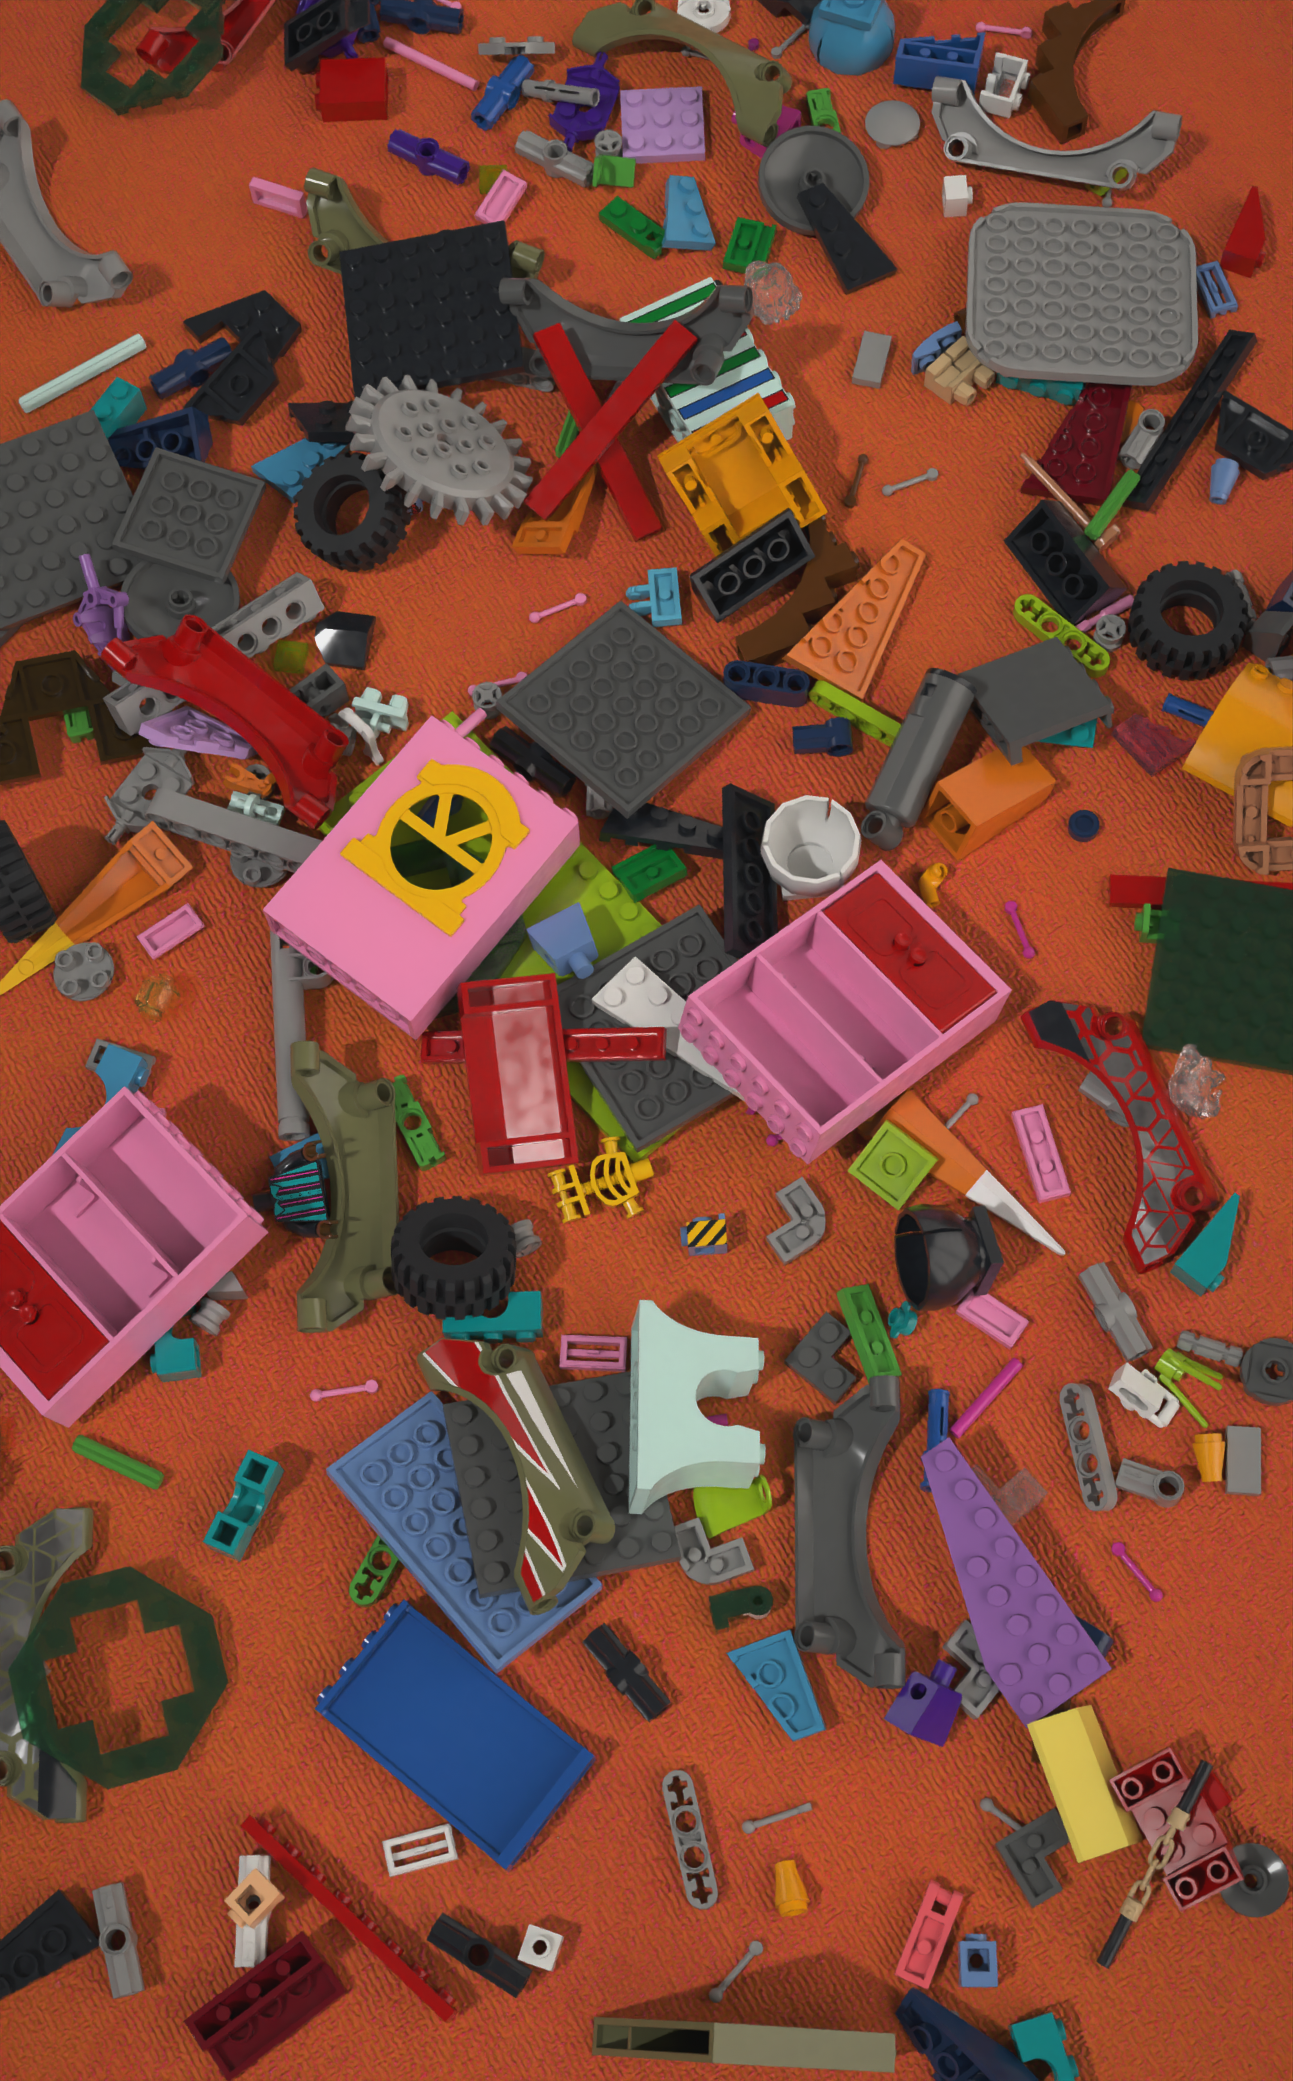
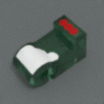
[708,1586,773,1635]

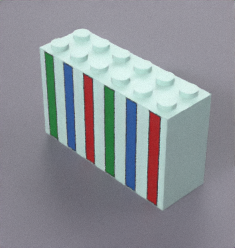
[619,277,796,443]

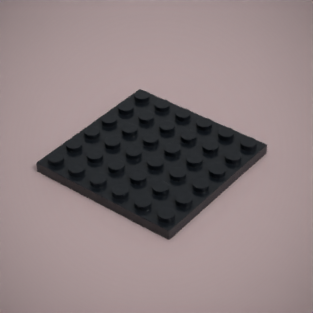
[339,220,525,398]

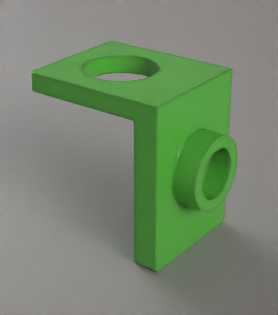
[592,154,636,188]

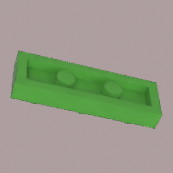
[836,1284,902,1383]

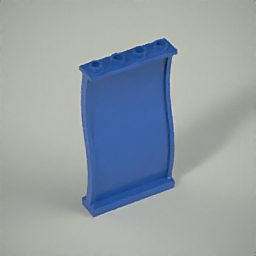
[315,1600,597,1872]

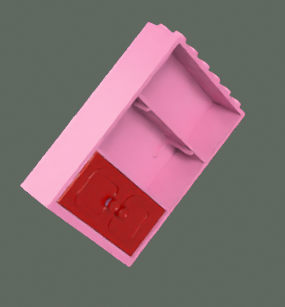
[678,860,1012,1165]
[0,1086,268,1428]

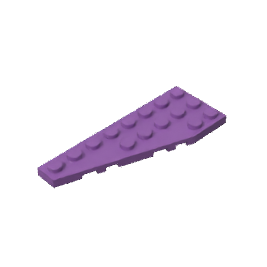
[921,1437,1112,1728]

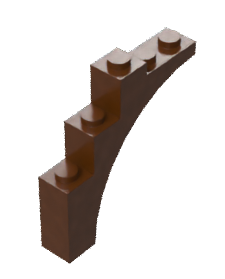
[1028,0,1126,145]
[736,514,860,666]

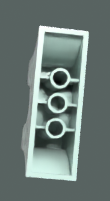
[628,1300,766,1514]

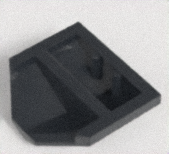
[314,611,376,670]

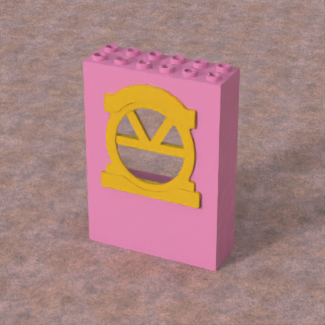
[263,715,580,1040]

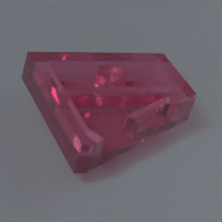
[1111,714,1196,777]

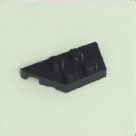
[183,325,280,425]
[1214,391,1293,480]
[288,401,355,442]

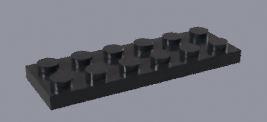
[722,783,778,959]

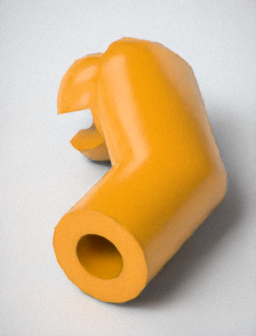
[918,862,948,908]

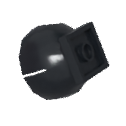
[894,1204,1004,1311]

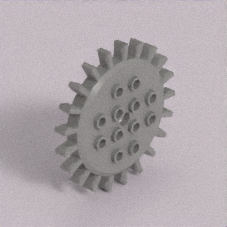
[345,375,532,526]

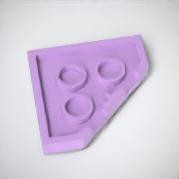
[139,706,258,760]

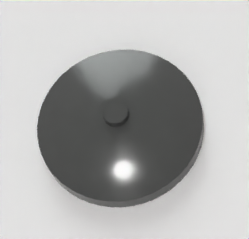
[757,126,869,236]
[121,560,240,639]

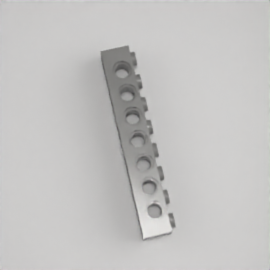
[103,572,325,736]

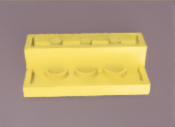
[1027,1705,1143,1863]

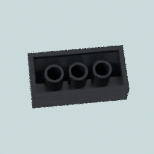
[1004,499,1127,626]
[689,508,815,623]

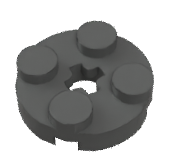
[1240,1338,1293,1406]

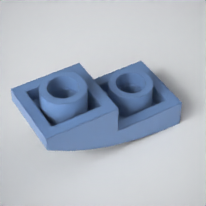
[911,321,962,375]

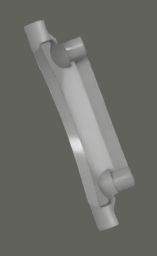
[931,76,1182,191]
[0,99,133,307]

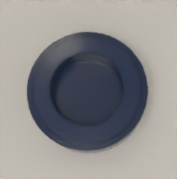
[1068,810,1100,842]

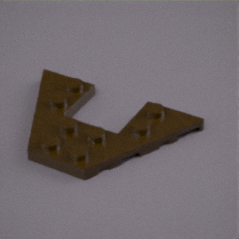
[0,650,160,785]

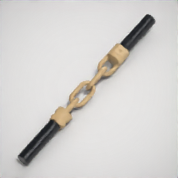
[1096,1759,1214,1969]

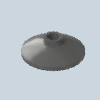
[1220,1843,1289,1917]

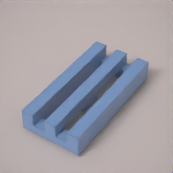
[1196,261,1238,319]

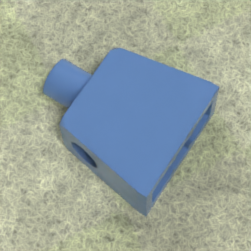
[526,902,599,979]

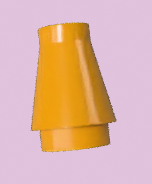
[1192,1433,1226,1482]
[774,1860,810,1917]

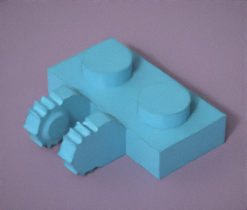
[626,567,682,627]

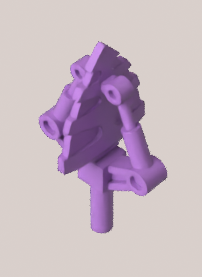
[73,554,130,670]

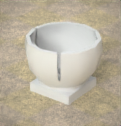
[760,795,862,901]

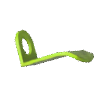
[693,1474,772,1539]

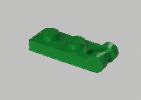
[599,196,665,259]

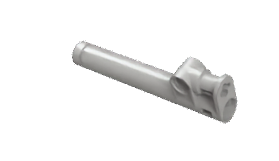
[270,930,333,1141]

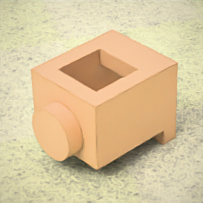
[224,1868,285,1929]

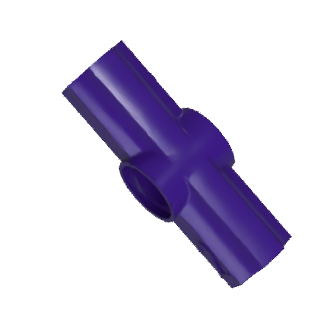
[387,129,470,185]

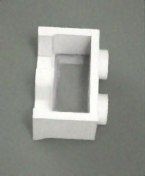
[979,52,1031,118]

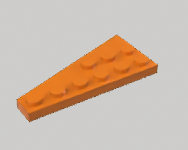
[782,539,926,701]

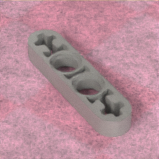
[1059,1383,1118,1511]
[662,1770,718,1910]

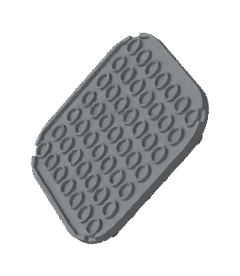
[965,202,1198,386]

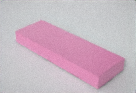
[1011,1104,1071,1203]

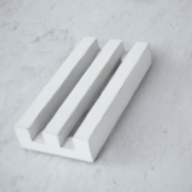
[382,1823,459,1877]

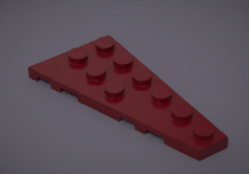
[1021,382,1132,505]

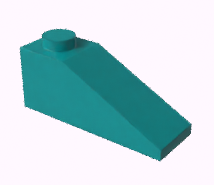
[1170,1193,1240,1297]

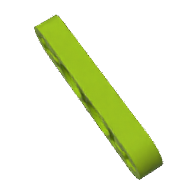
[1013,594,1110,678]
[808,680,901,747]

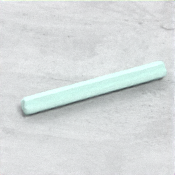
[18,334,146,413]

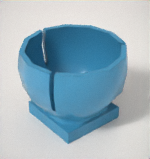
[808,0,895,76]

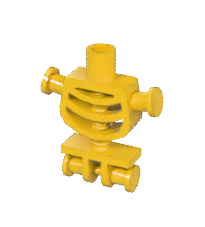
[547,1136,654,1224]

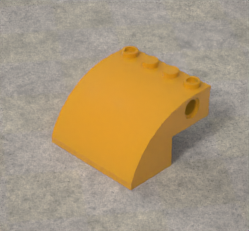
[657,393,828,556]
[1182,662,1293,827]

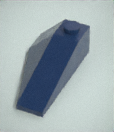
[108,407,213,469]
[895,1987,1039,2081]

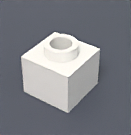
[942,175,973,217]
[517,1924,564,1972]

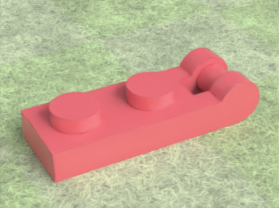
[894,1879,964,1990]

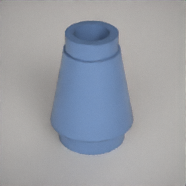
[1209,458,1240,505]

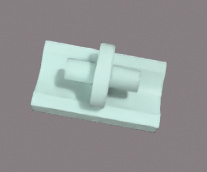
[352,687,409,739]
[227,791,285,826]

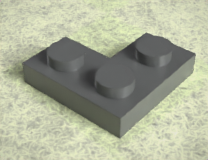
[784,1312,856,1405]
[994,1808,1070,1909]

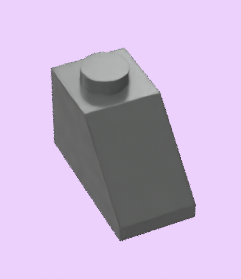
[1242,611,1293,662]

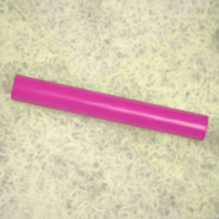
[949,1357,1023,1439]

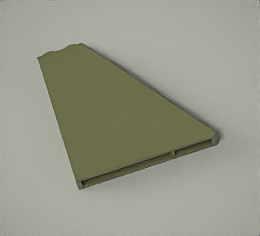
[592,2017,896,2073]

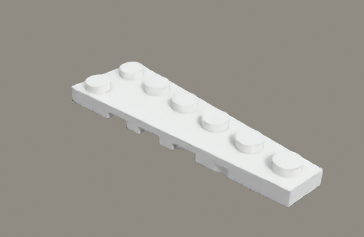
[592,956,745,1101]

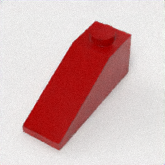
[1220,185,1267,278]

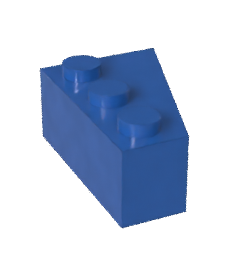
[893,32,985,95]

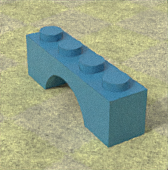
[53,1044,149,1154]

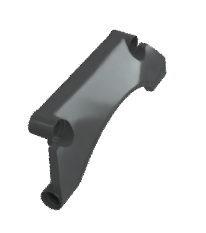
[499,278,754,386]
[793,1375,906,1689]

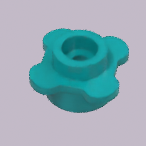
[888,1301,917,1339]

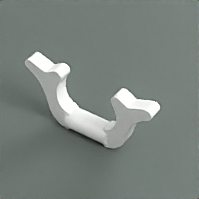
[328,707,384,766]

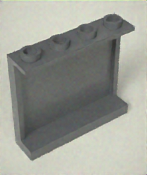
[958,637,1114,766]

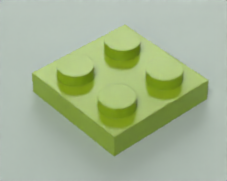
[848,1119,939,1211]

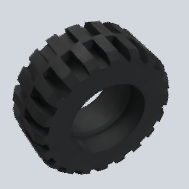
[294,452,411,572]
[1128,561,1248,680]
[0,820,57,943]
[391,1196,517,1320]

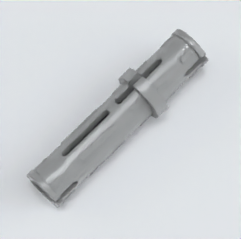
[521,79,600,107]

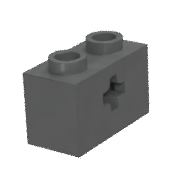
[289,663,349,718]

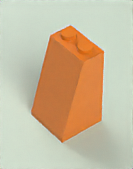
[920,746,1056,861]

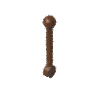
[844,454,869,508]

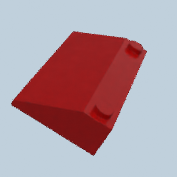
[456,973,579,1177]

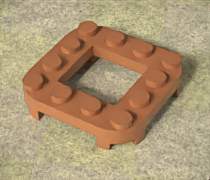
[1233,746,1293,875]

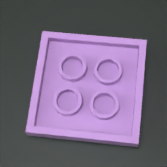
[620,86,705,164]

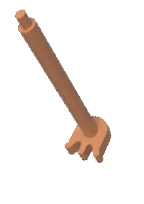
[1020,452,1121,552]

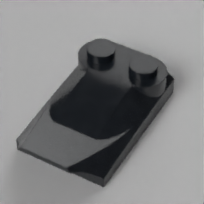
[284,0,370,73]

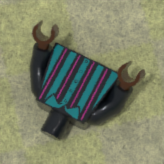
[253,1140,339,1239]

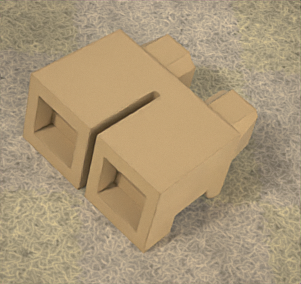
[924,336,995,407]

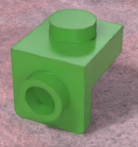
[1134,903,1180,946]

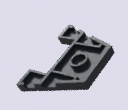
[183,290,302,364]

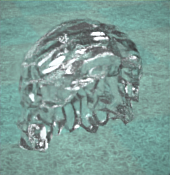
[744,261,803,325]
[1168,1044,1226,1119]

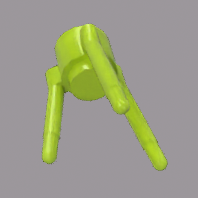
[1154,1348,1223,1428]

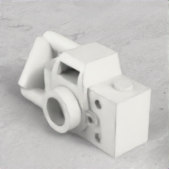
[1108,1362,1180,1428]

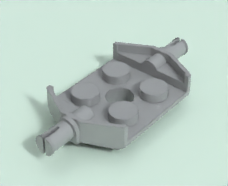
[104,747,195,845]

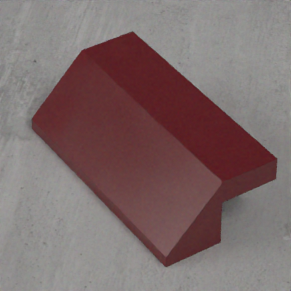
[184,1931,348,2081]

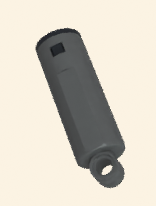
[861,668,977,851]

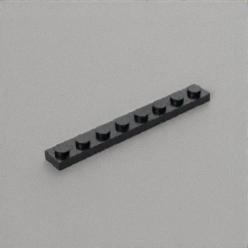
[1123,330,1257,511]

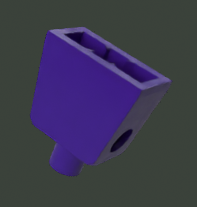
[884,1659,962,1747]

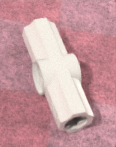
[234,1855,271,1968]

